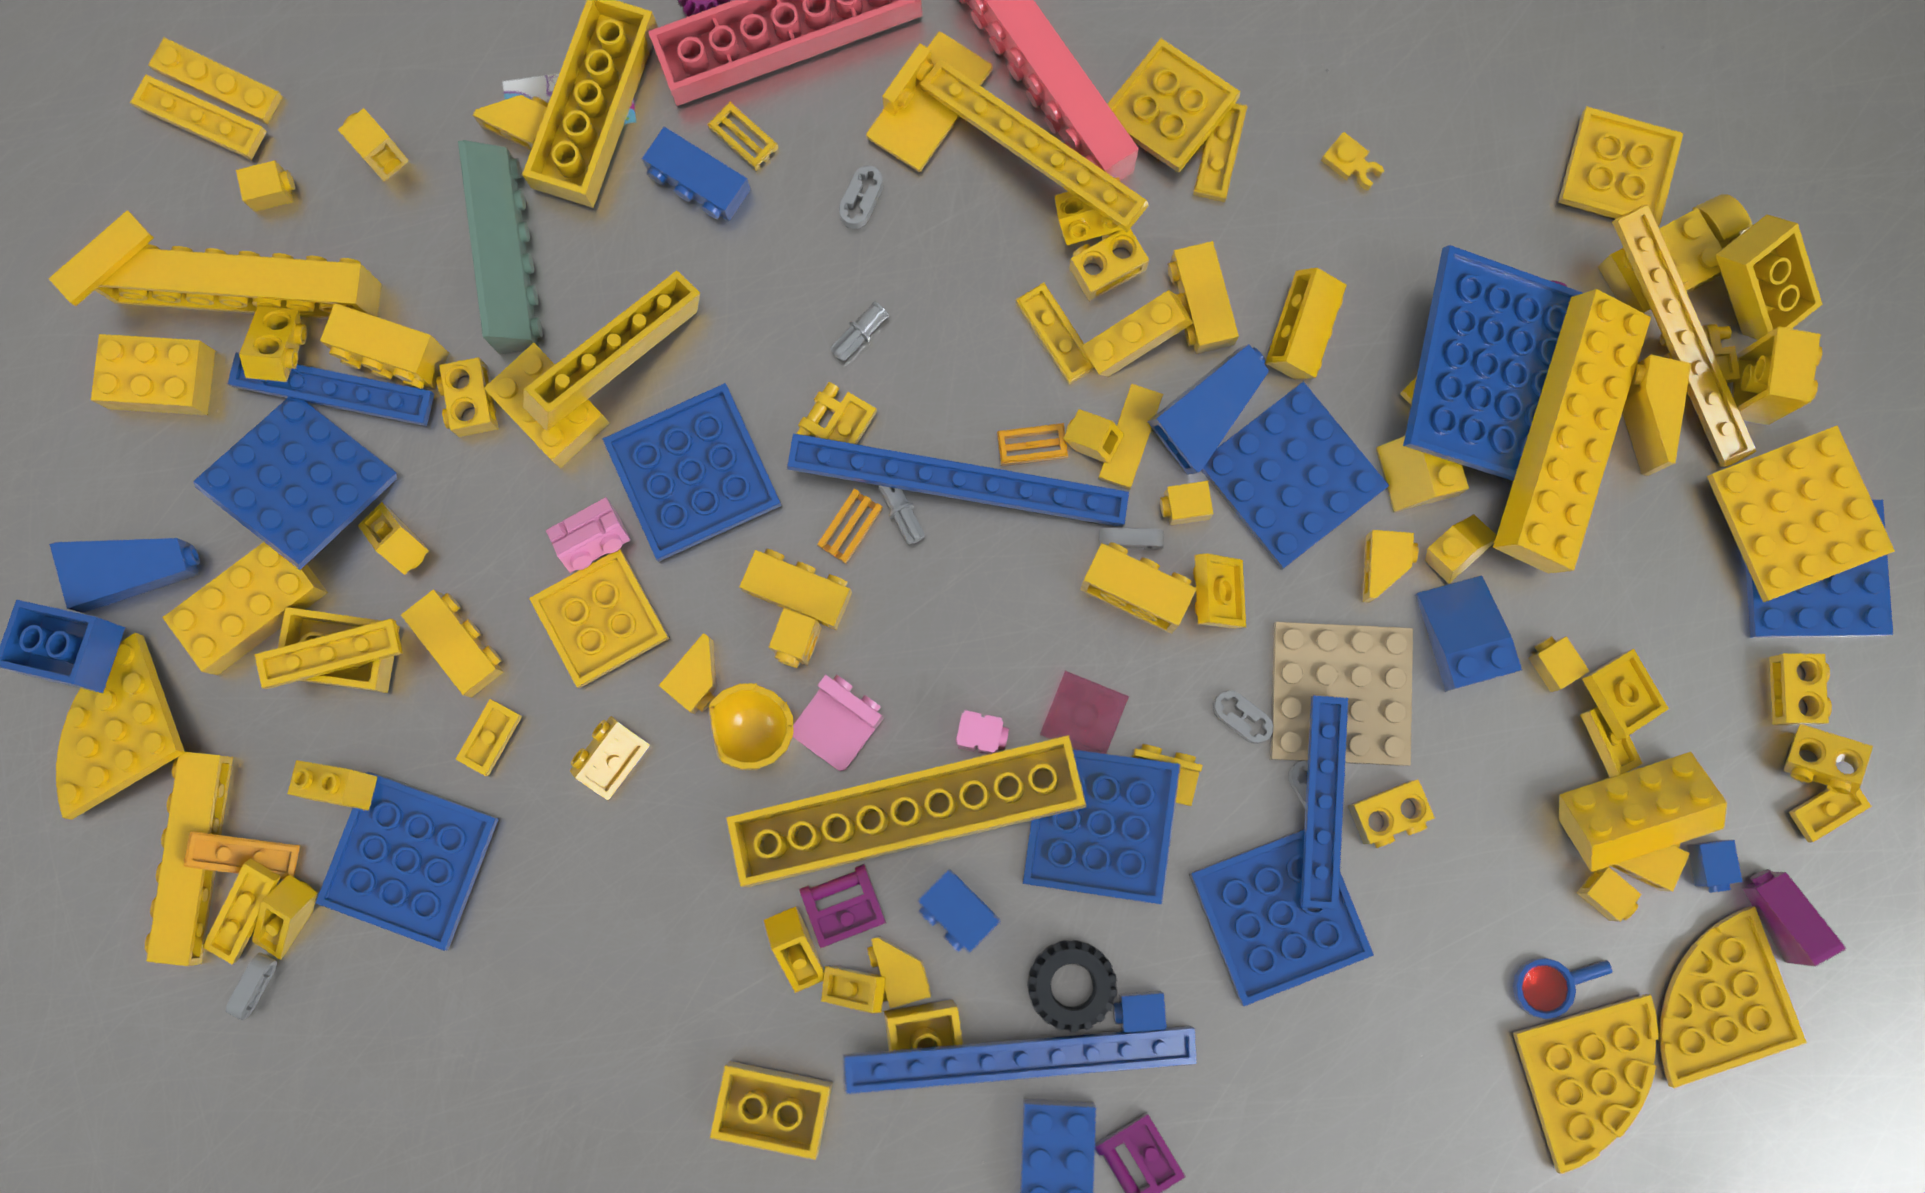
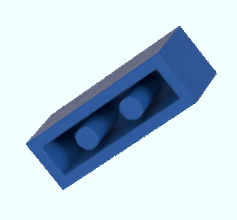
[642,127,751,221]

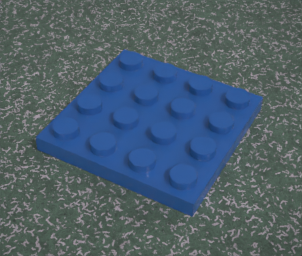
[1201,381,1389,570]
[602,383,782,562]
[193,397,397,570]
[1745,500,1893,638]
[1023,750,1180,905]
[315,772,499,951]
[1190,829,1374,1007]

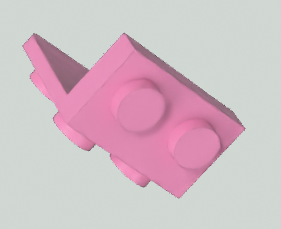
[792,674,884,771]

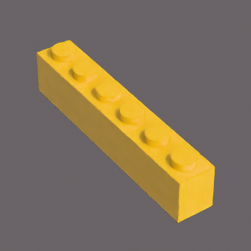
[523,270,701,431]
[145,752,233,966]

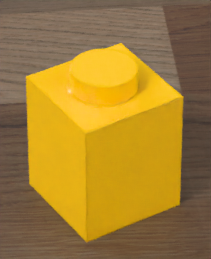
[236,160,295,212]
[1064,409,1124,464]
[1160,481,1214,526]
[1528,636,1590,692]
[1577,867,1642,922]

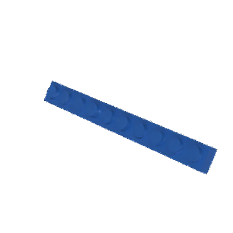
[787,433,1129,527]
[843,1026,1197,1094]

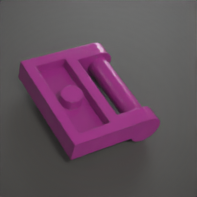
[799,864,886,948]
[1095,1113,1186,1193]

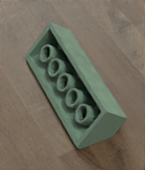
[458,140,542,355]

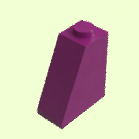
[1742,869,1846,967]

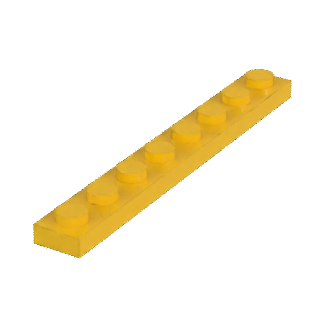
[920,59,1149,232]
[1612,205,1757,467]

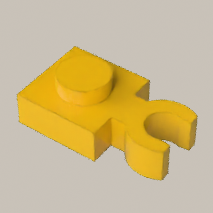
[1321,132,1384,190]

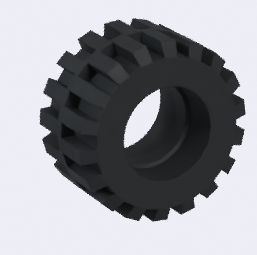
[1028,940,1118,1032]

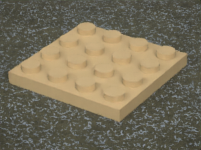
[1270,622,1413,766]

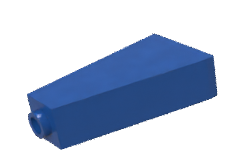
[1147,344,1269,475]
[49,538,200,613]

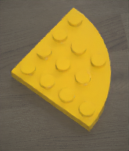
[56,632,185,820]
[1660,906,1807,1088]
[1513,994,1658,1174]

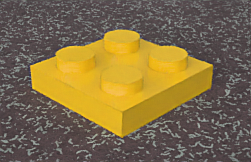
[1193,553,1246,629]
[1582,649,1669,740]

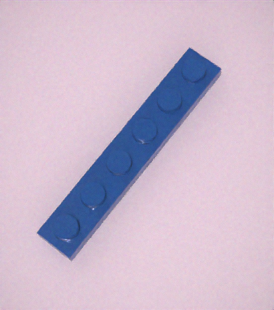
[227,352,435,426]
[1301,695,1348,909]

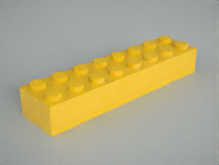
[95,244,382,319]
[1493,289,1651,574]

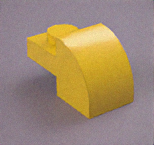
[1692,194,1753,249]

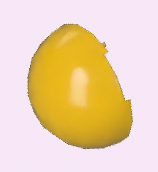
[709,683,793,770]

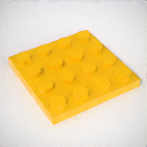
[1707,425,1895,602]

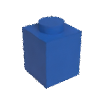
[1687,840,1743,893]
[1113,991,1167,1033]

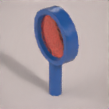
[1513,958,1613,1019]

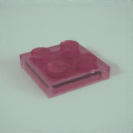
[1040,671,1129,754]

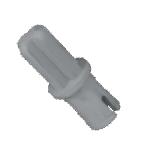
[830,301,889,361]
[878,485,925,544]

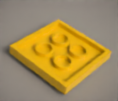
[1108,38,1240,173]
[1558,106,1684,227]
[529,549,670,688]

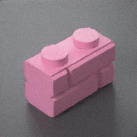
[546,497,631,573]
[956,710,1009,755]

